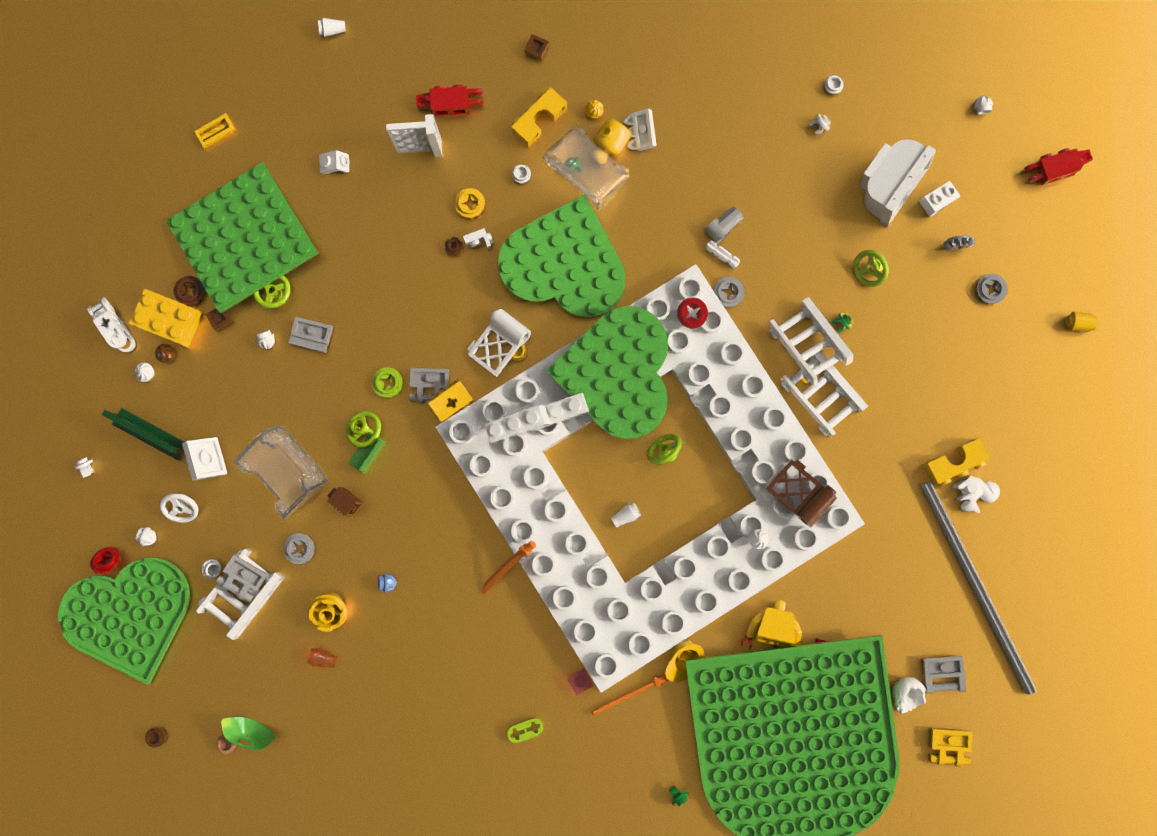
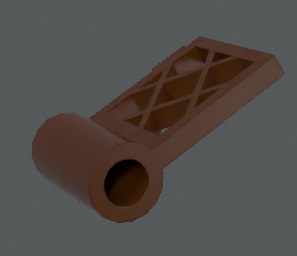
[766,459,837,528]

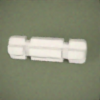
[706,240,740,268]

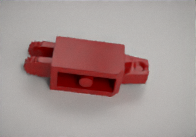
[416,84,484,116]
[1024,148,1093,185]

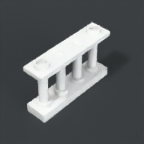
[769,297,853,386]
[780,351,868,437]
[196,549,285,640]

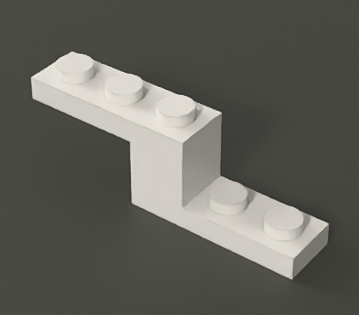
[484,393,589,443]

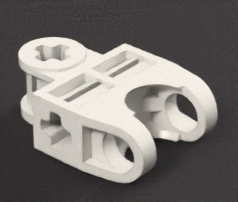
[87,297,136,353]

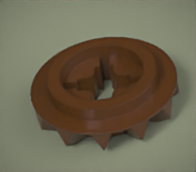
[174,276,205,306]

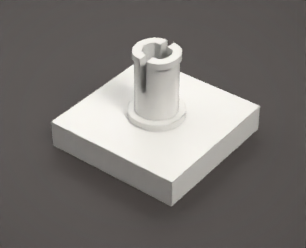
[182,437,227,481]

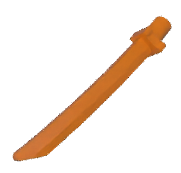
[482,540,536,594]
[591,674,669,715]

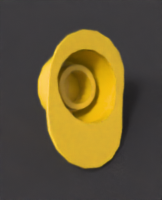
[665,639,704,683]

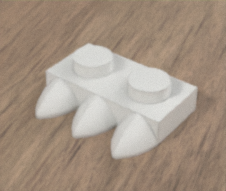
[623,109,656,151]

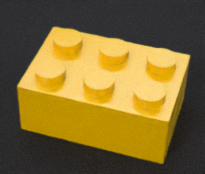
[129,289,203,348]

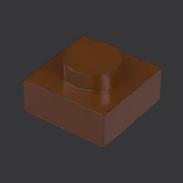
[524,34,549,60]
[205,308,233,332]

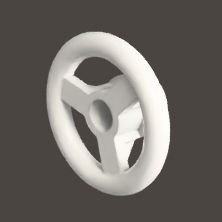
[159,493,198,523]

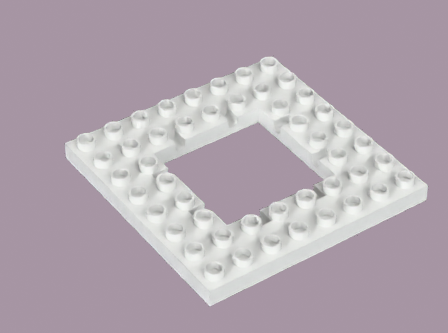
[436,264,865,693]

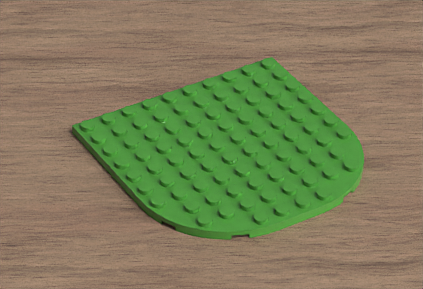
[685,635,899,836]

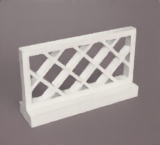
[386,114,442,157]

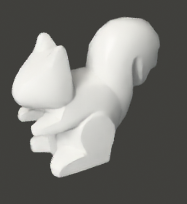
[952,475,1000,513]

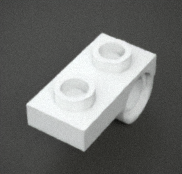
[919,181,960,217]

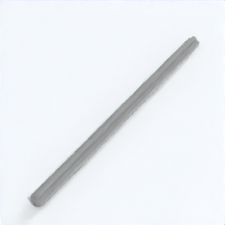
[921,481,1037,695]

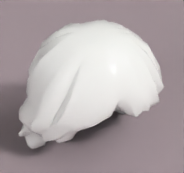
[892,677,926,714]

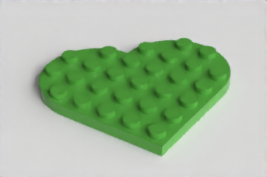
[498,194,625,318]
[546,306,668,439]
[58,558,190,685]

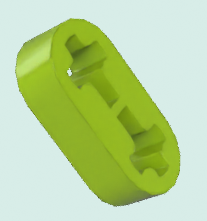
[507,717,544,743]

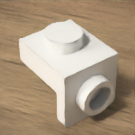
[319,150,349,174]

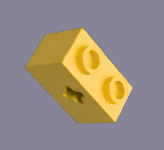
[426,379,473,422]

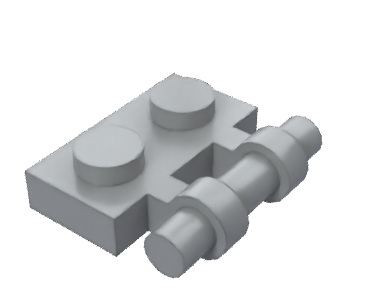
[409,368,449,403]
[216,554,268,603]

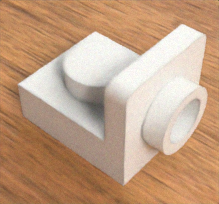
[463,228,494,250]

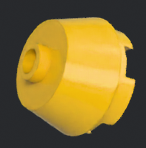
[308,592,347,632]

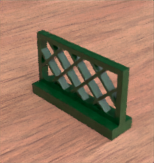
[102,408,185,461]

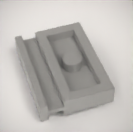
[288,317,333,353]

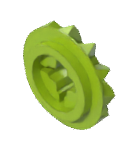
[372,367,403,398]

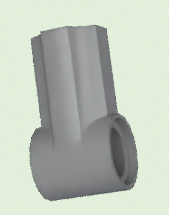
[704,206,744,244]

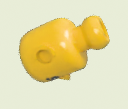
[590,119,631,166]

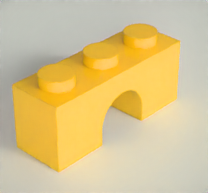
[512,87,567,148]
[923,438,990,486]

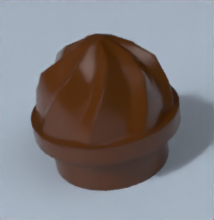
[155,344,175,363]

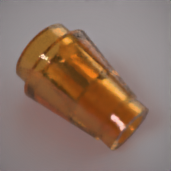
[307,647,337,668]

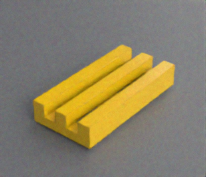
[193,113,237,149]

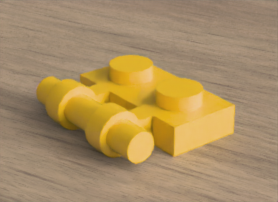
[929,728,973,767]

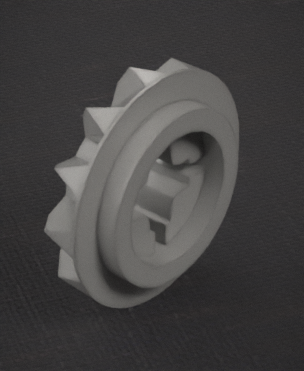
[943,235,975,250]
[976,274,1008,304]
[714,277,745,307]
[283,533,315,564]

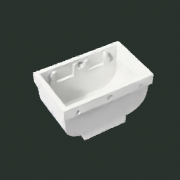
[860,139,936,227]

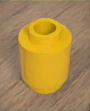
[1066,311,1098,332]

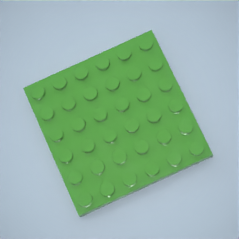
[166,162,319,313]

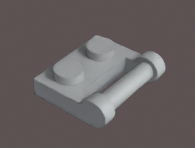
[922,656,966,694]

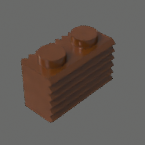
[327,487,363,516]

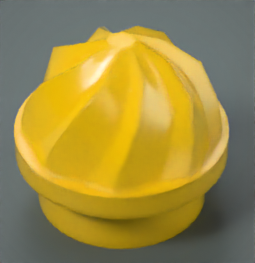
[585,100,604,119]

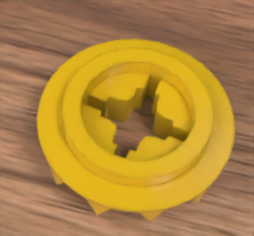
[455,188,485,219]

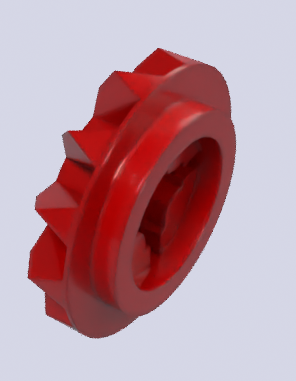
[677,297,708,329]
[90,547,121,576]

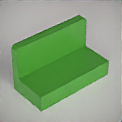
[349,434,387,474]

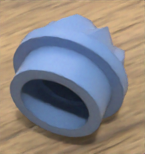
[378,573,396,593]

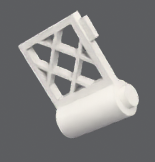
[468,309,531,377]

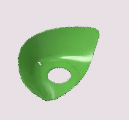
[221,717,275,751]

